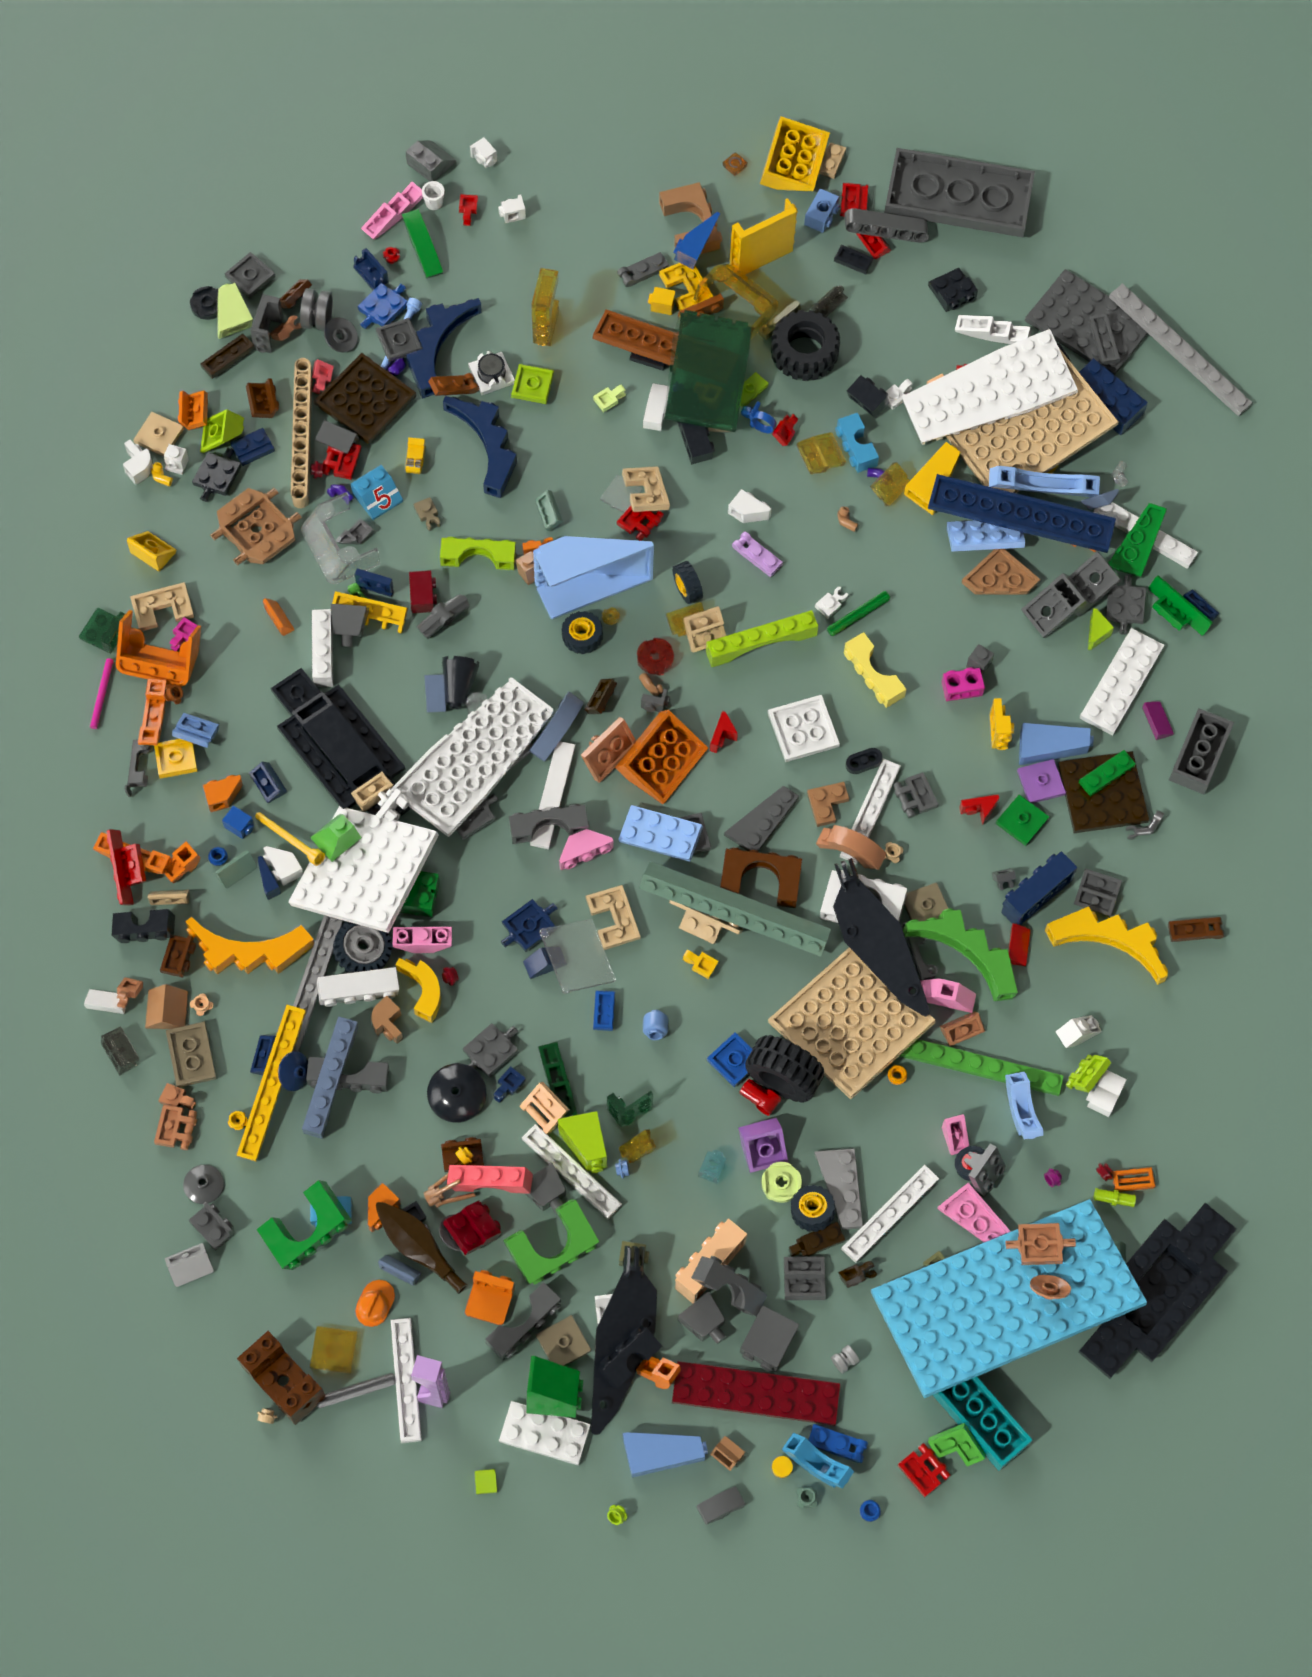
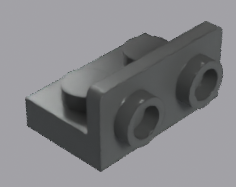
[189,1201,234,1251]

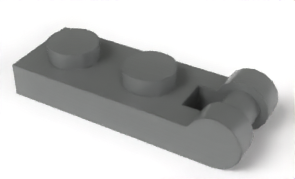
[617,252,669,287]

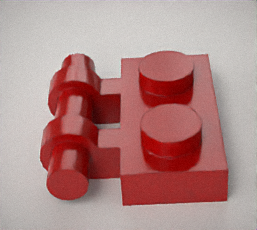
[322,444,361,480]
[617,506,664,541]
[897,1443,951,1498]

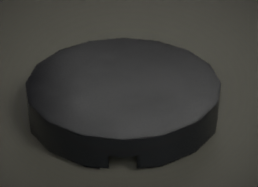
[189,286,218,320]

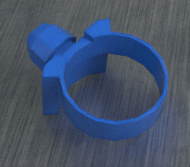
[741,401,777,433]

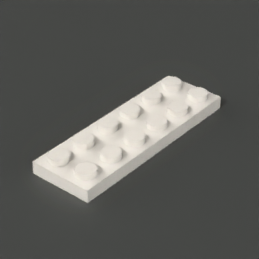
[1080,628,1164,736]

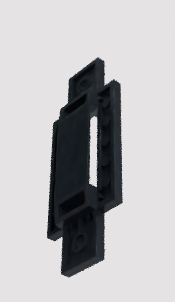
[271,668,412,816]
[1078,1203,1237,1379]

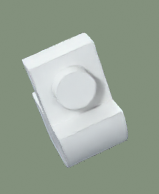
[123,440,153,485]

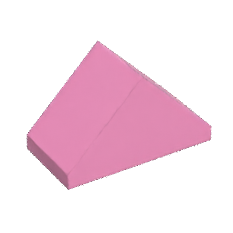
[941,1114,969,1155]

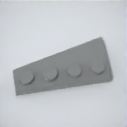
[814,1149,863,1230]

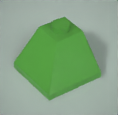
[310,814,362,862]

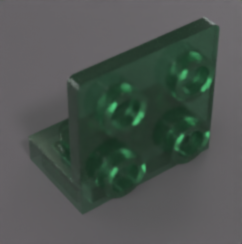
[79,608,125,654]
[607,1091,653,1127]

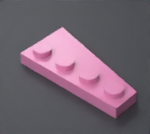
[937,1183,1011,1243]

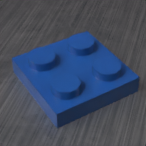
[707,1032,752,1087]

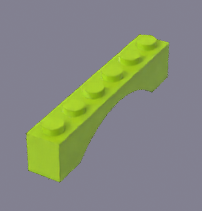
[706,610,818,667]

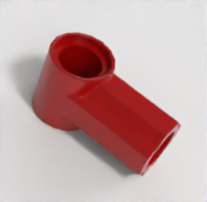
[739,1079,781,1116]

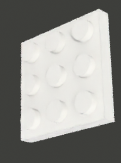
[768,695,840,762]

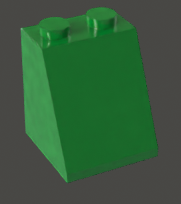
[526,1356,584,1418]

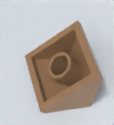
[145,984,188,1029]

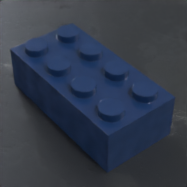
[1079,358,1148,435]
[1001,851,1077,926]

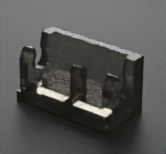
[101,1026,140,1076]

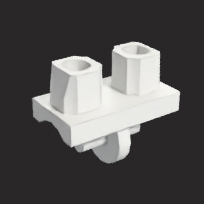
[376,788,412,821]

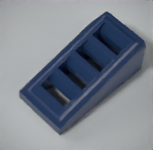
[258,856,281,900]

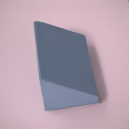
[1081,489,1119,510]
[378,1255,421,1286]

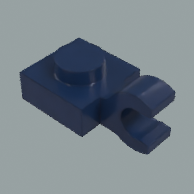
[493,1066,526,1103]

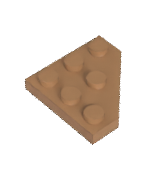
[961,549,1040,595]

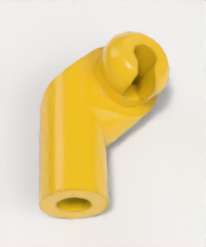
[151,462,173,487]

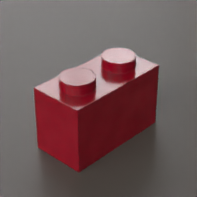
[409,570,437,613]

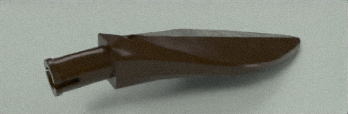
[376,1202,467,1294]

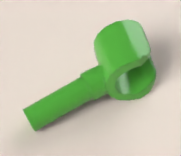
[347,583,369,599]

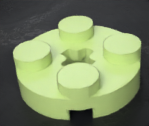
[761,1162,802,1203]

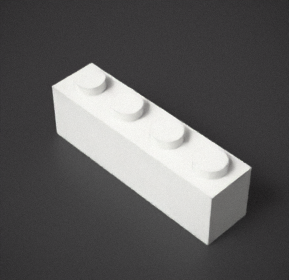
[312,609,333,687]
[317,967,399,1007]

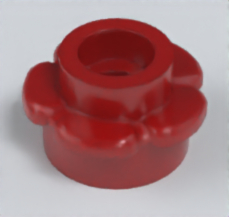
[383,247,400,264]

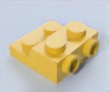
[990,698,1014,750]

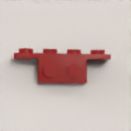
[106,829,146,906]

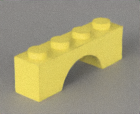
[844,632,906,708]

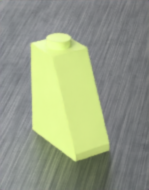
[217,283,253,339]

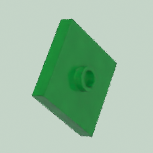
[995,795,1049,846]

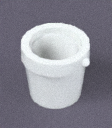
[422,181,445,210]

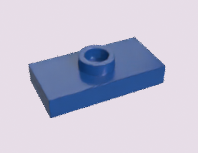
[593,991,615,1031]

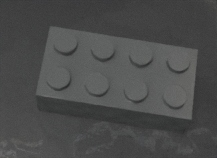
[1169,708,1234,795]

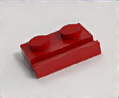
[840,183,868,217]

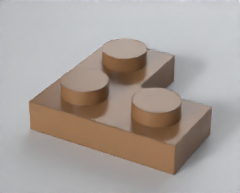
[807,782,849,827]

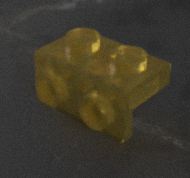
[665,602,704,637]

